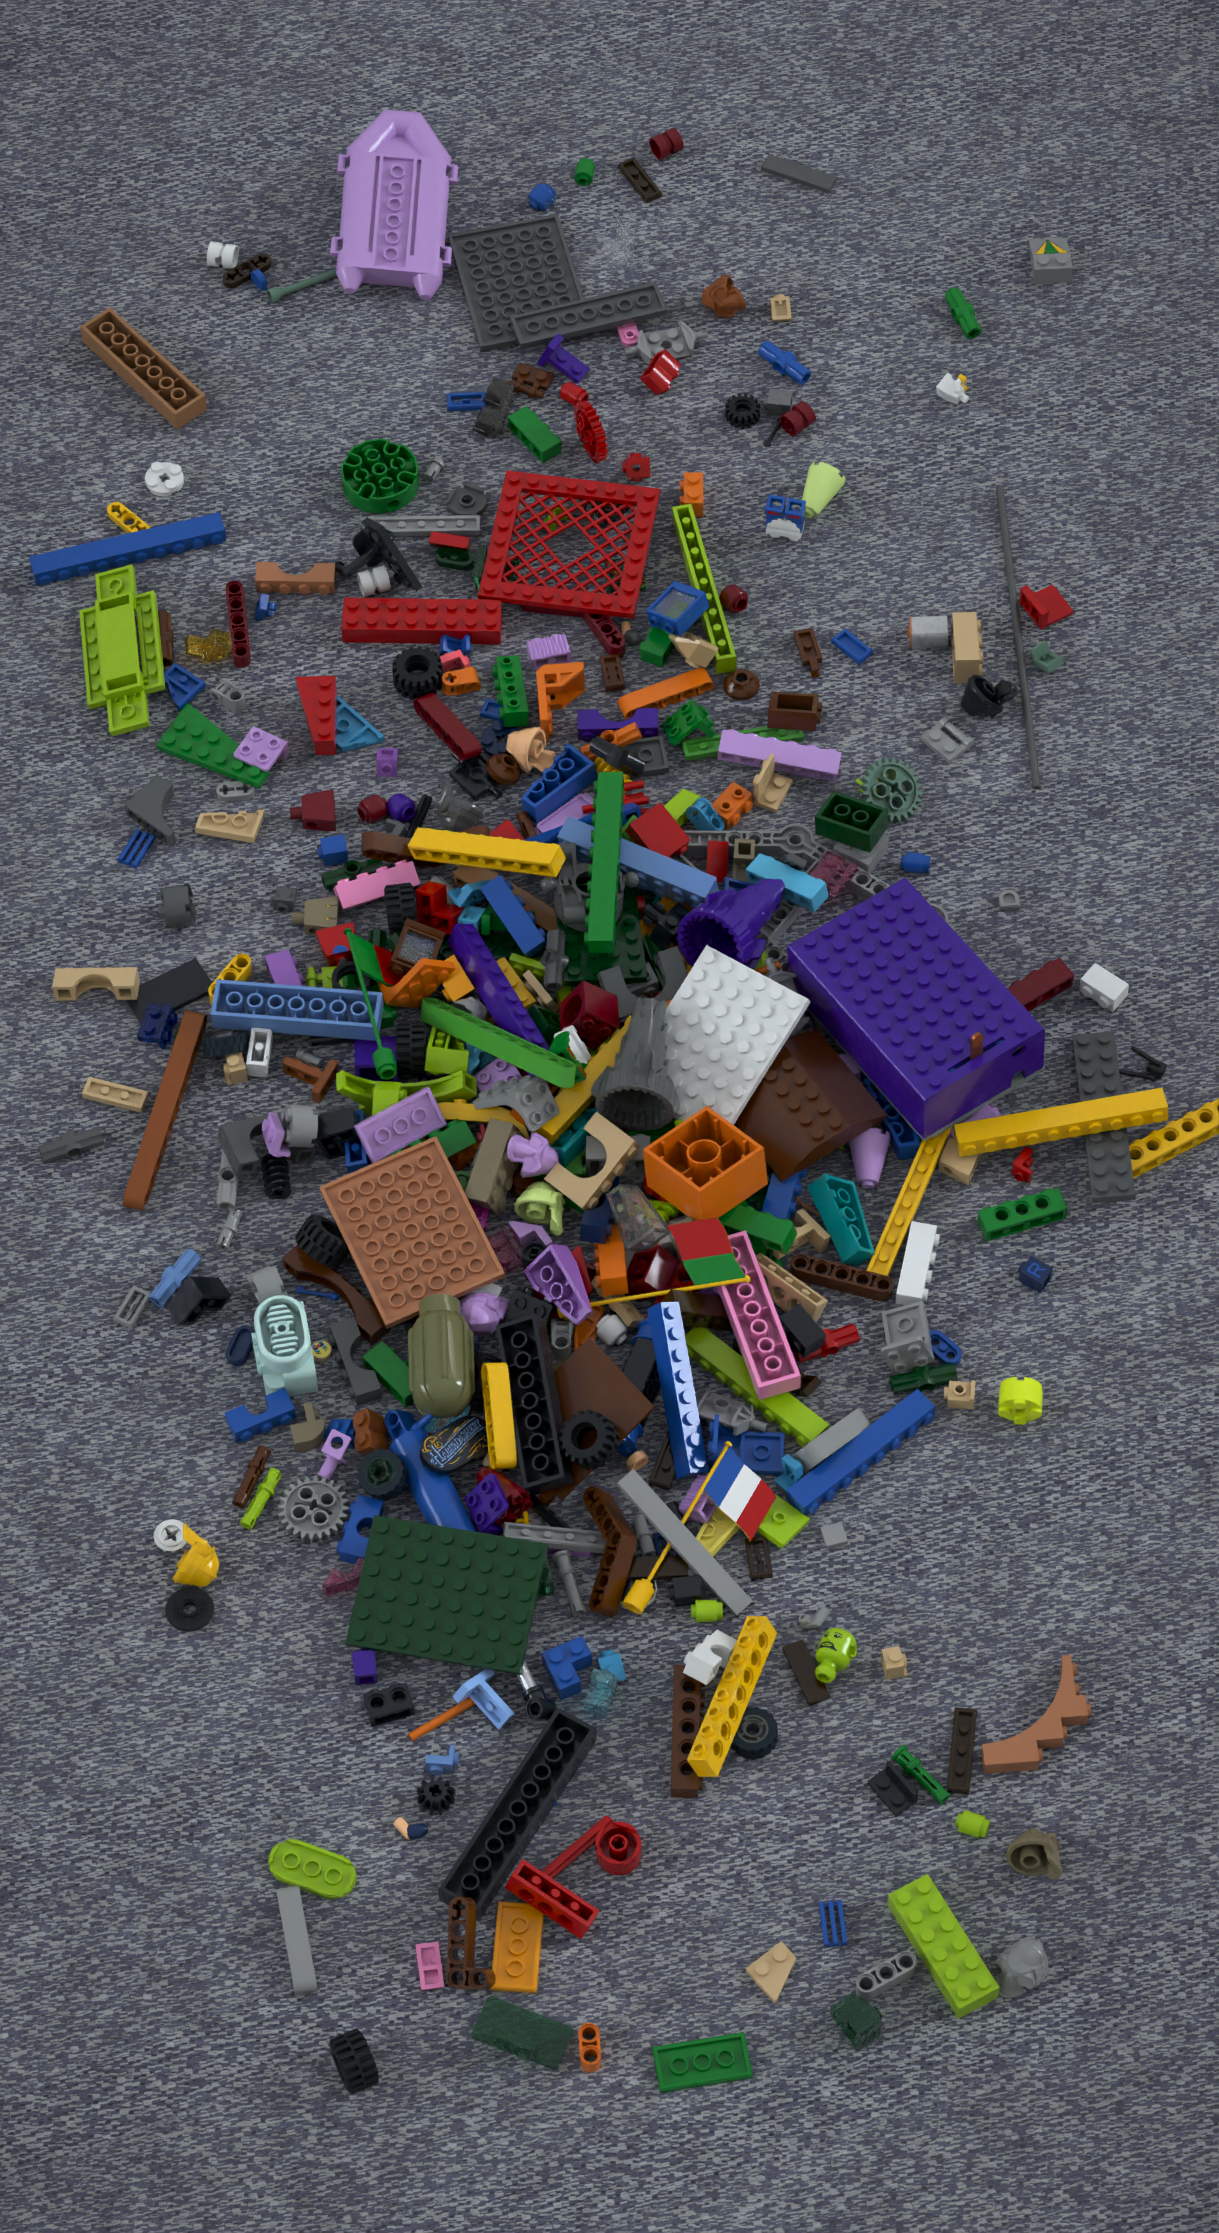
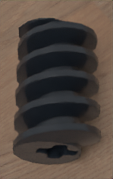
[261,1153,292,1199]

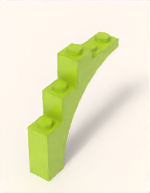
[336,1070,477,1116]

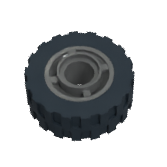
[731,1707,778,1760]

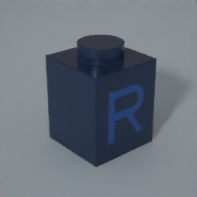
[1018,1256,1053,1294]

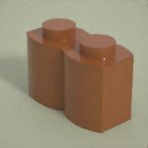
[353,1408,388,1456]

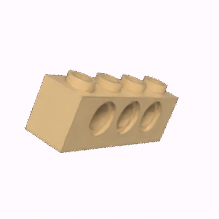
[755,1253,828,1322]

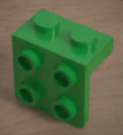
[662,699,716,746]

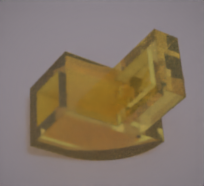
[185,629,232,663]

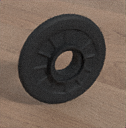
[165,1587,214,1632]

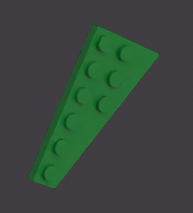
[156,703,270,789]

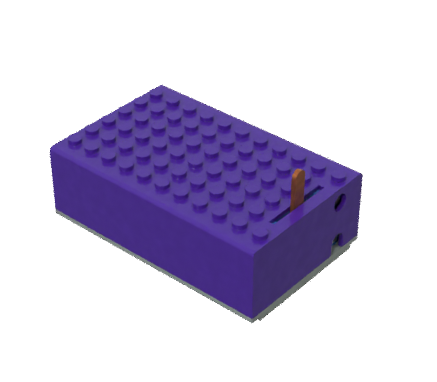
[787,878,1045,1141]

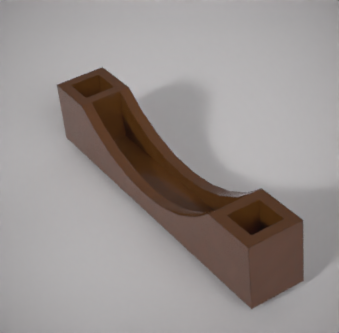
[282,1245,391,1346]

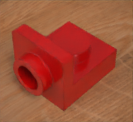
[1011,1146,1034,1184]

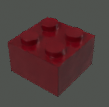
[627,1245,678,1302]

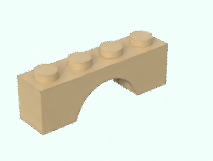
[52,967,140,1001]

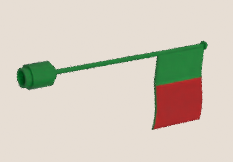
[344,928,404,1080]

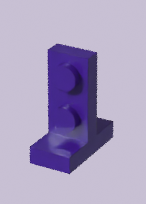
[537,334,590,384]

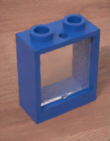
[646,581,709,637]

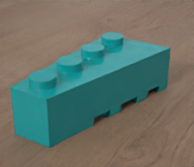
[807,1174,875,1266]

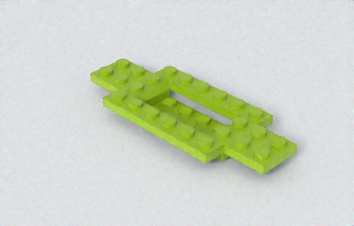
[79,564,166,736]

